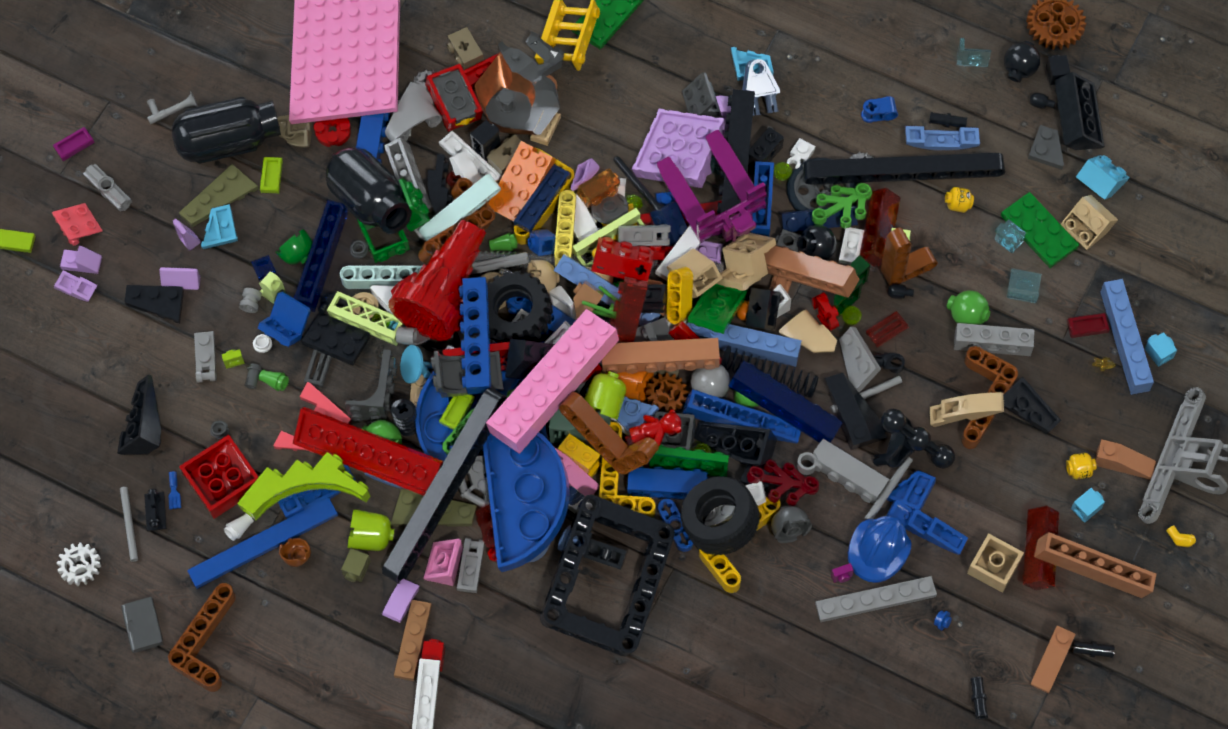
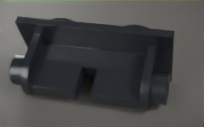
[144,489,167,531]

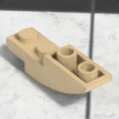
[930,392,1004,427]

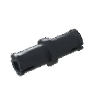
[929,112,968,128]
[1072,640,1115,658]
[970,677,988,720]

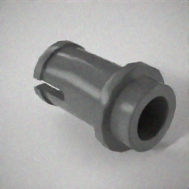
[244,363,262,389]

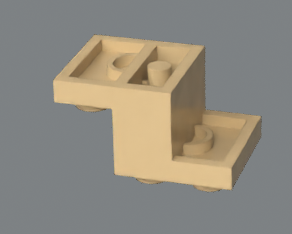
[716,233,776,291]

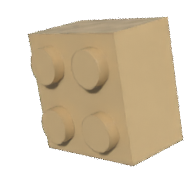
[967,533,1024,593]

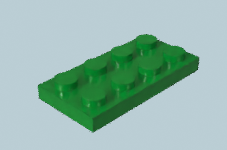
[572,0,644,50]
[1000,192,1079,268]
[688,284,748,334]
[650,445,729,477]

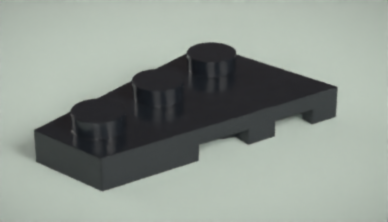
[125,285,184,324]
[1003,377,1061,434]

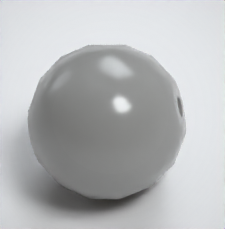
[690,365,731,398]

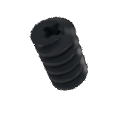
[391,399,417,436]

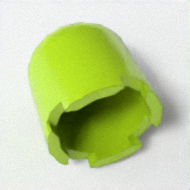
[584,371,627,420]
[348,510,395,551]

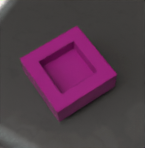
[831,563,854,583]

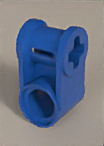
[861,96,898,123]

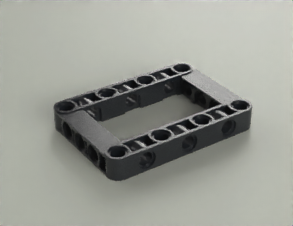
[540,494,675,657]

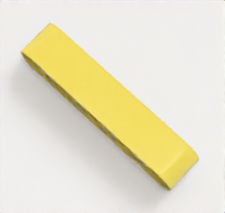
[554,190,576,267]

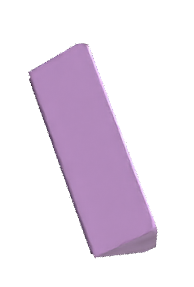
[697,240,724,263]
[160,267,201,290]

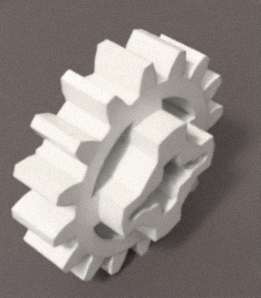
[57,543,101,586]

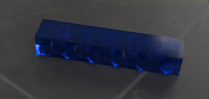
[294,200,348,312]
[728,361,843,443]

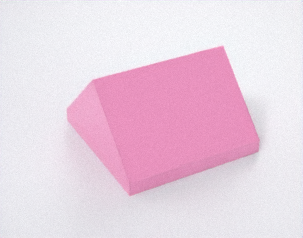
[423,539,463,586]

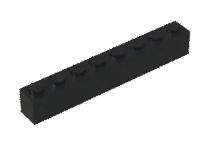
[717,89,755,239]

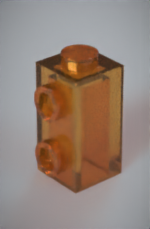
[577,168,620,208]

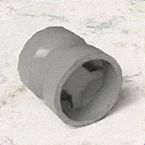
[239,288,262,313]

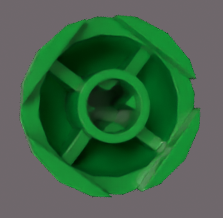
[275,229,313,265]

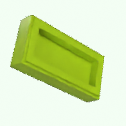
[260,157,283,193]
[439,395,475,430]

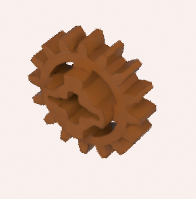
[646,372,688,412]

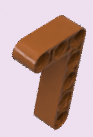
[418,178,495,264]
[881,227,938,286]
[962,346,1018,449]
[559,392,659,474]
[168,583,236,692]

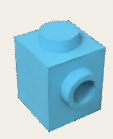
[1145,332,1177,367]
[1071,488,1105,523]

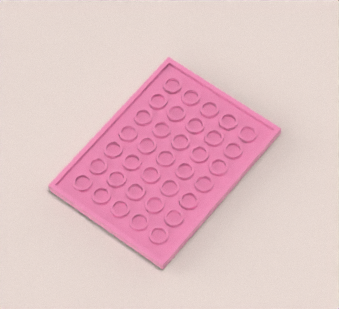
[289,0,400,124]

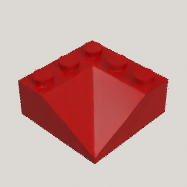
[179,435,259,519]

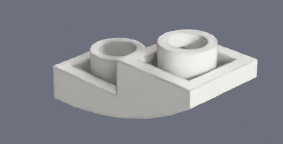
[449,151,481,185]

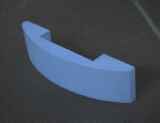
[905,126,980,150]

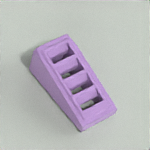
[571,158,600,191]
[173,219,201,250]

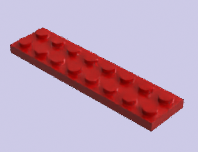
[293,407,443,496]

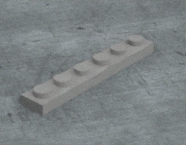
[815,576,937,622]

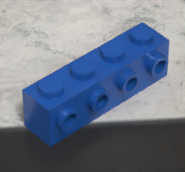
[507,297,576,337]

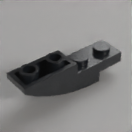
[427,154,452,216]

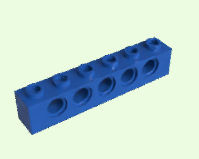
[459,277,491,394]

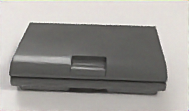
[121,597,164,653]

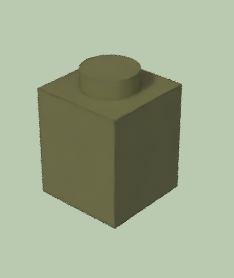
[341,549,371,582]

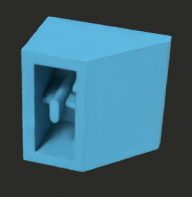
[1076,155,1130,200]

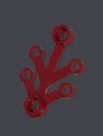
[747,459,819,506]

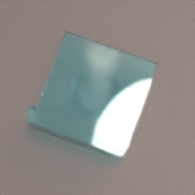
[957,38,991,67]
[1007,269,1042,303]

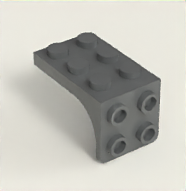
[345,349,397,422]
[431,351,504,398]

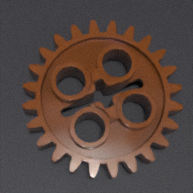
[1026,0,1086,50]

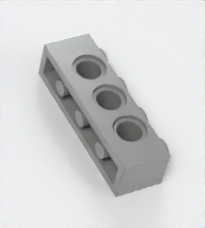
[384,138,432,209]
[954,323,1034,356]

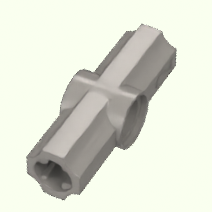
[83,164,132,211]

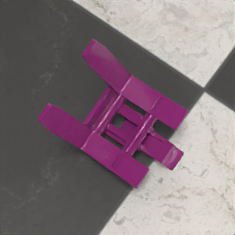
[657,130,767,244]

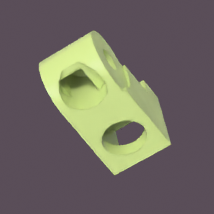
[259,272,286,304]

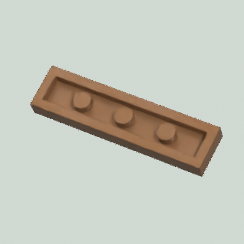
[394,600,432,681]

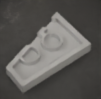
[839,326,881,393]

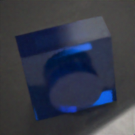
[251,255,276,280]

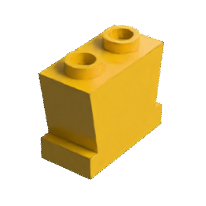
[558,433,601,478]

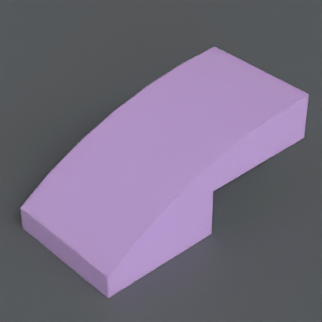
[54,270,97,302]
[382,579,419,623]

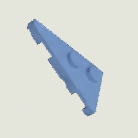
[585,387,659,432]

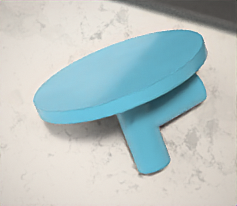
[400,345,432,383]

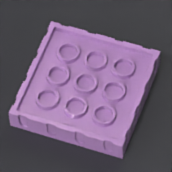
[632,109,728,188]

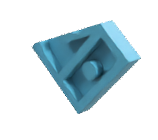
[731,47,774,81]
[201,204,238,249]

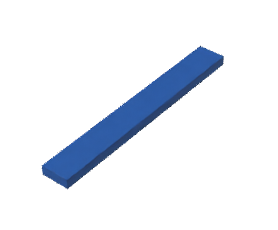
[187,497,338,589]

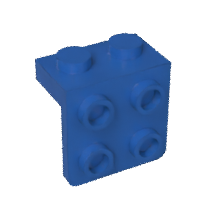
[258,292,310,347]

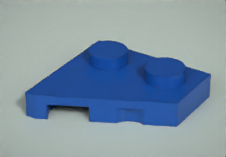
[887,471,936,511]

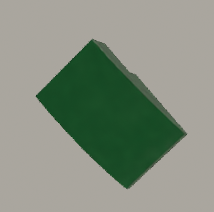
[833,255,870,319]

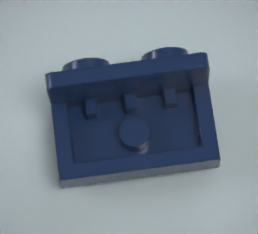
[650,201,687,246]

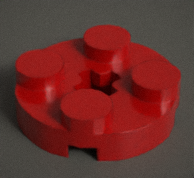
[314,118,351,147]
[812,292,839,331]

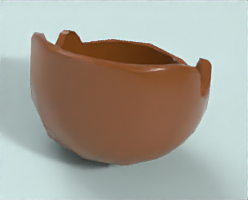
[279,538,311,567]

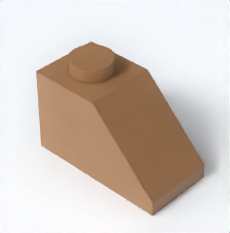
[573,280,604,319]

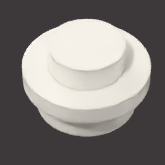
[253,334,272,353]

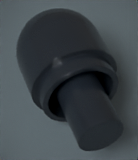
[1030,93,1056,109]
[887,283,914,299]
[318,293,339,314]

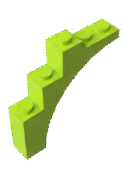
[237,452,371,520]

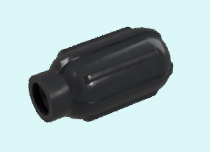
[172,97,281,164]
[326,148,412,234]

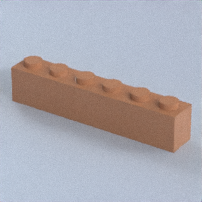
[764,246,859,298]
[602,338,720,374]
[1034,532,1156,598]

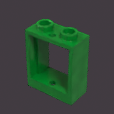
[357,219,410,263]

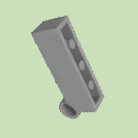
[797,439,890,504]

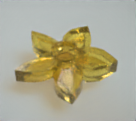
[1092,357,1116,371]

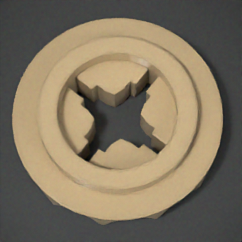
[349,292,379,319]

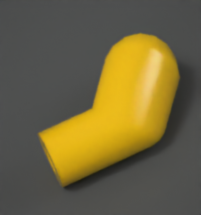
[1166,525,1196,547]

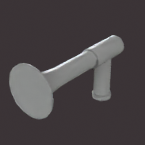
[147,91,199,124]

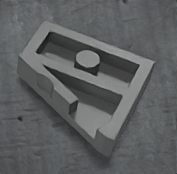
[1028,125,1064,170]

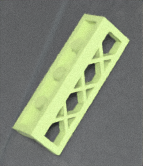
[573,208,644,267]
[327,291,404,346]

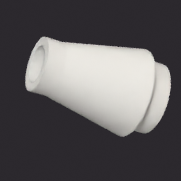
[224,513,254,541]

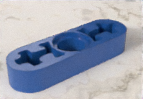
[658,499,693,552]

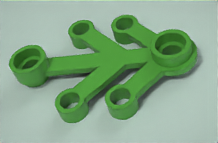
[812,183,872,228]

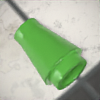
[489,233,518,251]
[259,370,289,391]

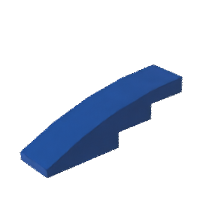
[886,499,968,555]

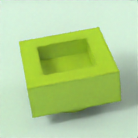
[221,349,245,369]

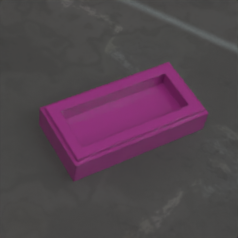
[53,127,95,161]

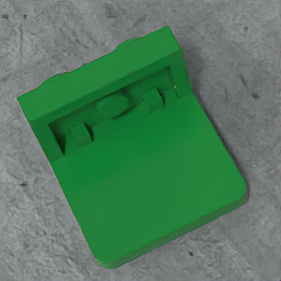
[399,178,430,231]

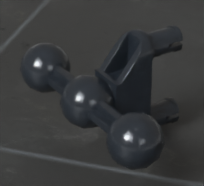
[873,408,955,469]

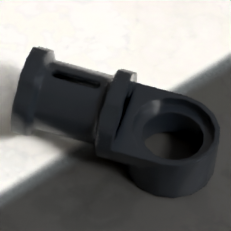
[872,352,905,373]

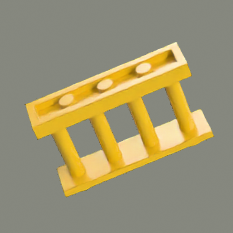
[535,0,600,71]

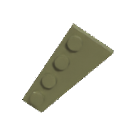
[179,164,259,227]

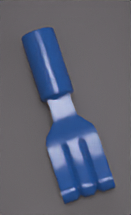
[168,471,182,510]

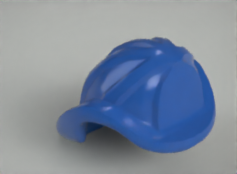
[848,516,912,583]

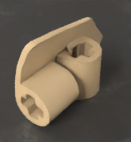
[779,310,837,353]

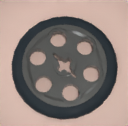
[787,158,857,211]

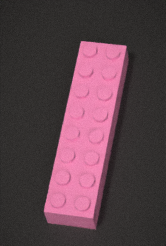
[486,309,619,454]

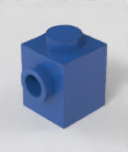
[528,229,556,256]

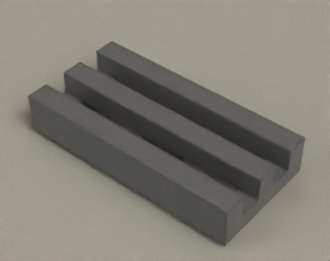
[304,350,332,388]

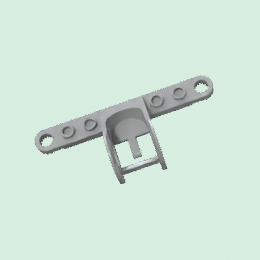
[1138,387,1228,524]

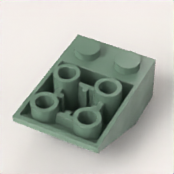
[549,409,611,444]

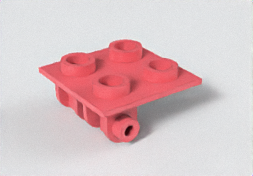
[52,203,103,246]

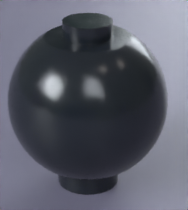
[1004,41,1040,83]
[797,225,837,260]

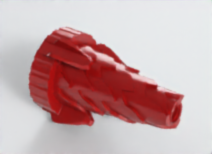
[388,220,486,341]

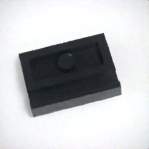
[626,284,667,313]

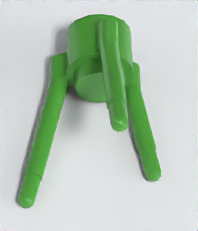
[582,286,626,321]

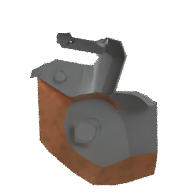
[475,31,564,135]

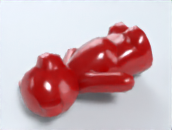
[629,410,682,446]

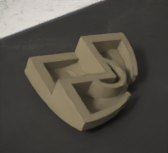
[277,115,312,148]

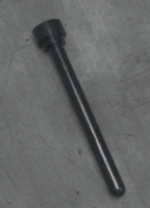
[613,156,666,211]

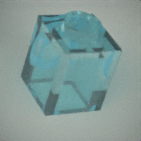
[995,219,1026,253]

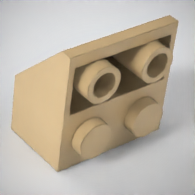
[1061,195,1118,250]
[666,248,723,298]

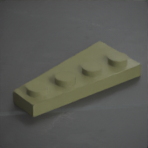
[391,488,477,527]

